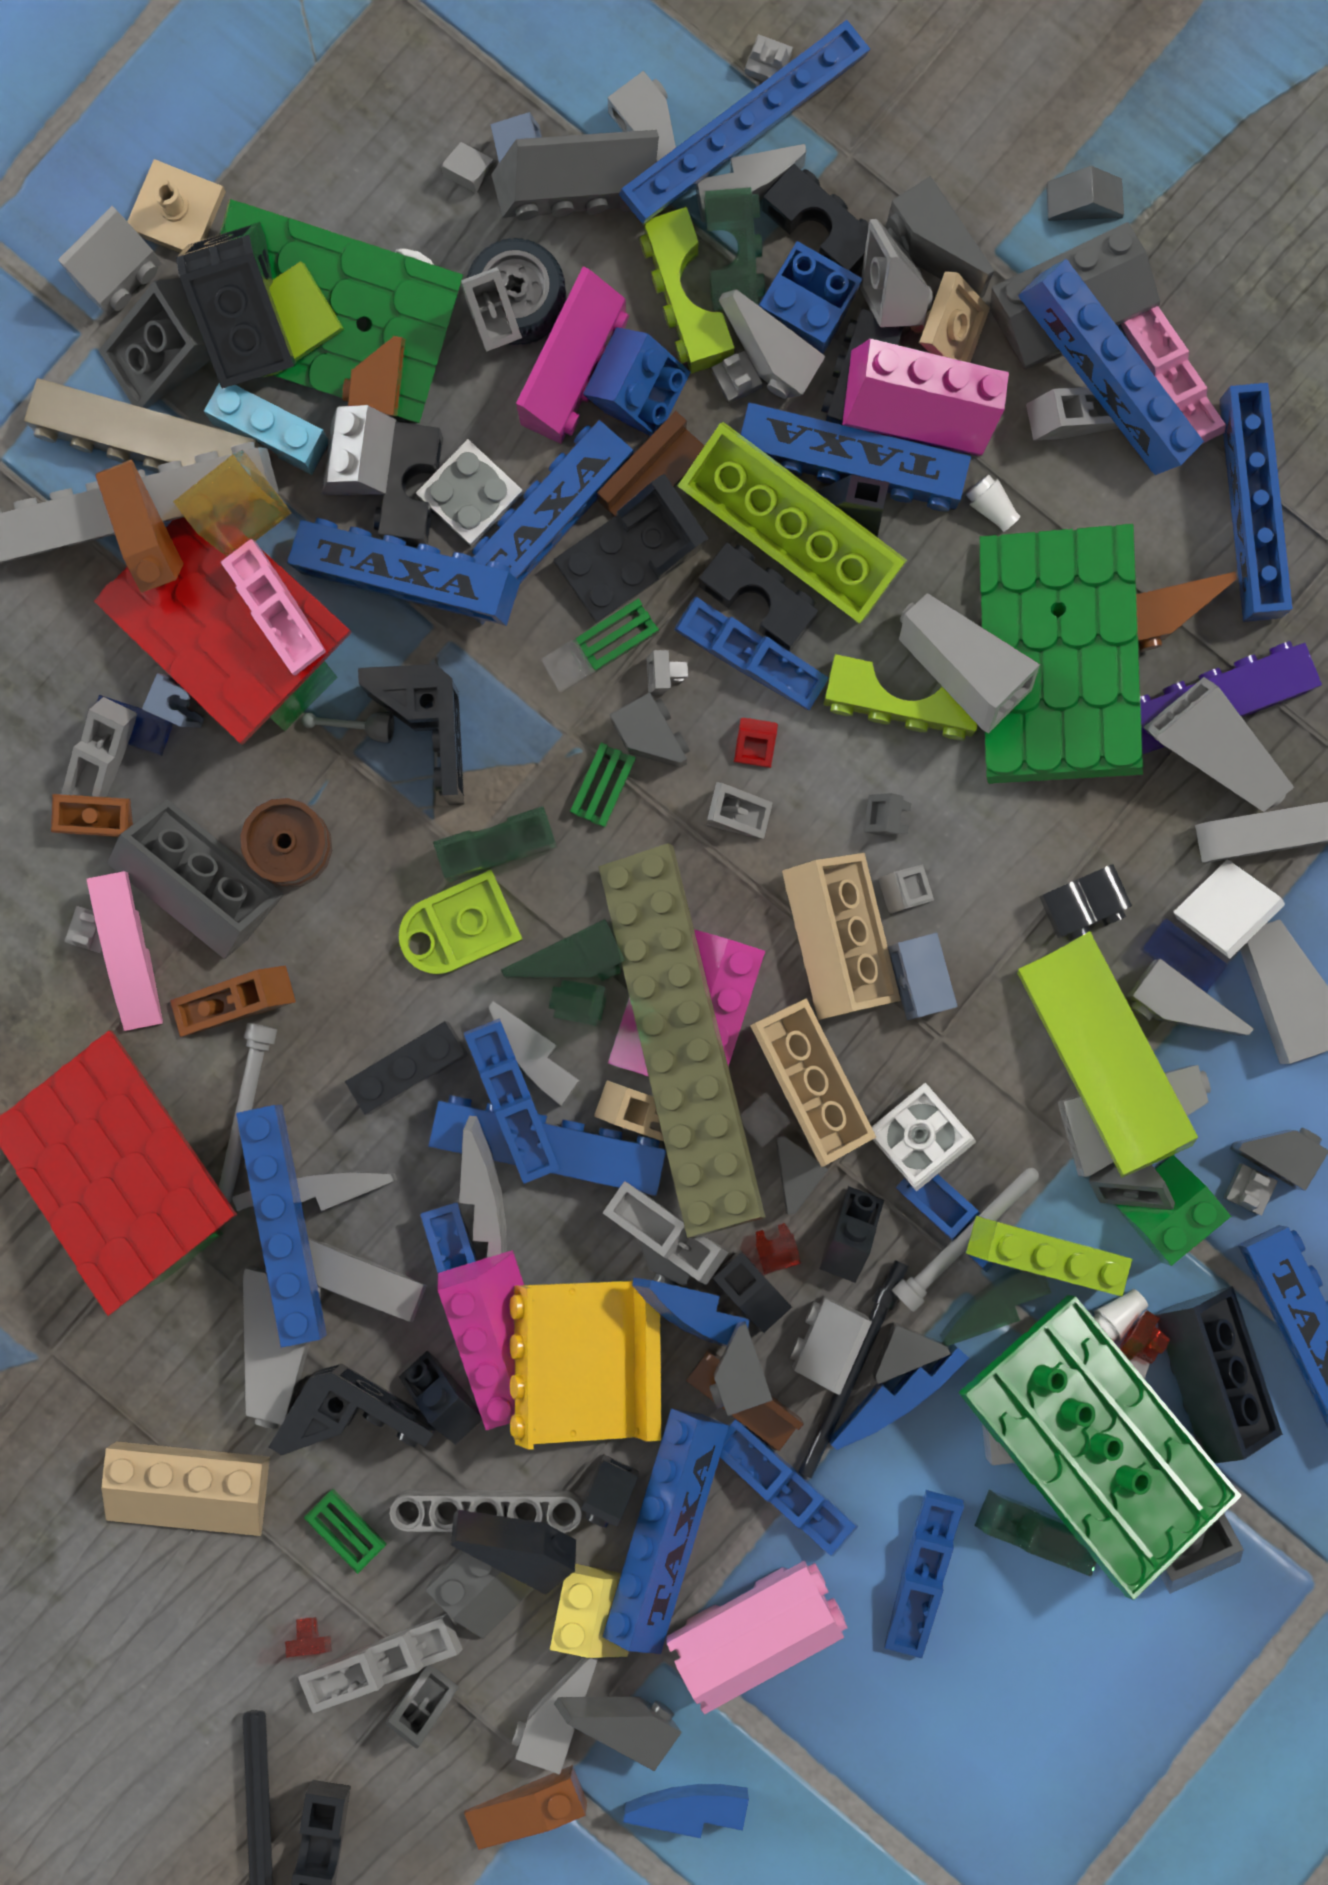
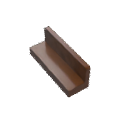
[597,411,704,517]
[686,1348,804,1451]

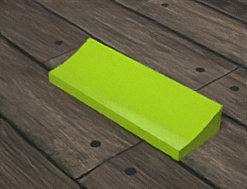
[678,422,907,623]
[1017,931,1198,1178]

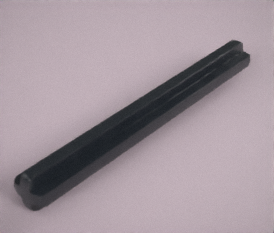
[242,1710,273,1885]

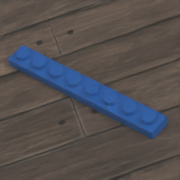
[619,20,870,224]

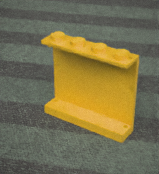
[509,1281,661,1450]

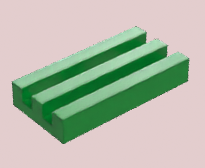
[575,598,659,673]
[570,742,636,828]
[304,1489,387,1574]

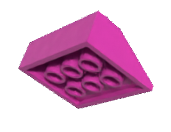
[608,929,765,1077]

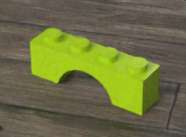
[639,207,734,374]
[823,654,977,740]
[966,1216,1132,1297]

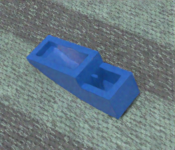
[896,1174,995,1272]
[632,1278,750,1347]
[623,1784,749,1839]

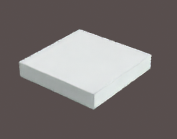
[1173,859,1285,958]

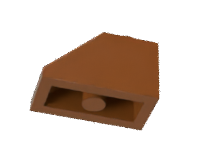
[342,336,406,416]

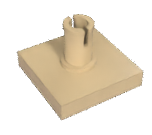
[127,159,226,253]
[910,271,990,363]

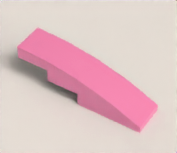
[1121,306,1226,444]
[221,539,326,675]
[87,871,163,1031]

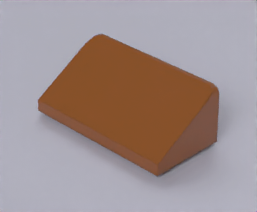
[51,794,133,837]

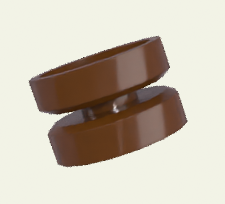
[240,798,333,888]

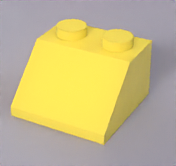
[550,1564,629,1658]

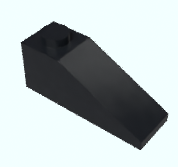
[451,1510,576,1595]

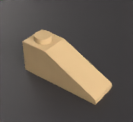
[594,1080,664,1141]

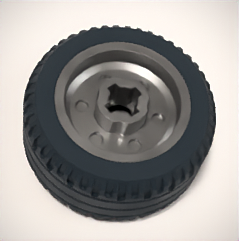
[467,238,566,346]

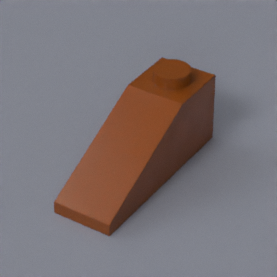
[95,460,184,593]
[1137,572,1237,652]
[170,965,296,1037]
[464,1765,587,1850]

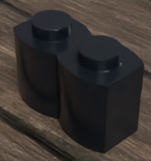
[1039,864,1132,941]

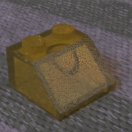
[173,450,292,557]

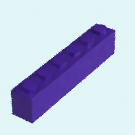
[1141,641,1322,755]

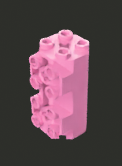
[667,1560,848,1715]

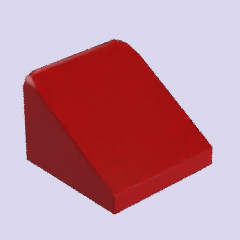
[734,718,778,768]

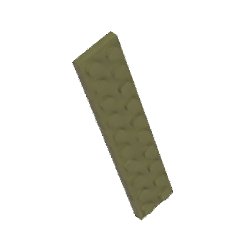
[598,843,766,1239]

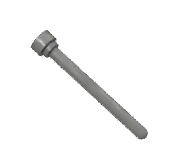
[219,1023,277,1203]
[892,1168,1039,1312]

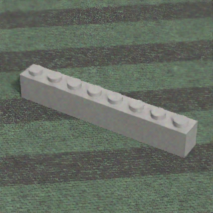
[0,442,279,564]

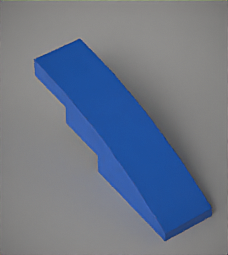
[674,597,829,710]
[464,1018,560,1184]
[420,1202,478,1273]
[829,1344,969,1450]
[720,1419,858,1556]
[884,1490,964,1658]

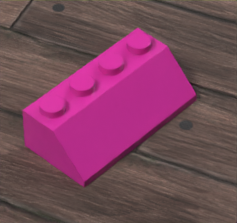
[516,267,629,444]
[842,339,1009,456]
[438,1250,525,1430]

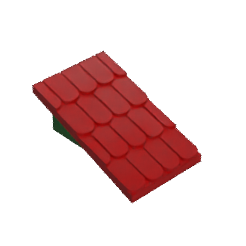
[94,509,352,745]
[0,1030,237,1316]

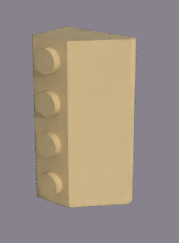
[782,853,901,1020]
[750,998,876,1167]
[101,1442,270,1536]

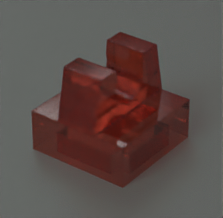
[756,1223,801,1275]
[1119,1310,1170,1364]
[285,1617,332,1658]

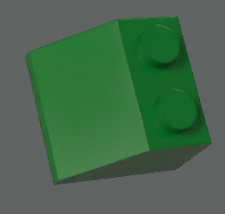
[1114,1155,1232,1266]

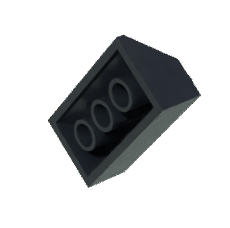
[1155,1286,1283,1464]

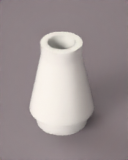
[966,474,1021,532]
[1093,1289,1148,1341]

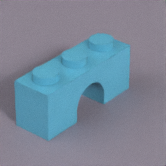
[204,383,328,475]

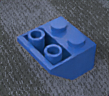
[759,241,863,354]
[583,327,691,436]

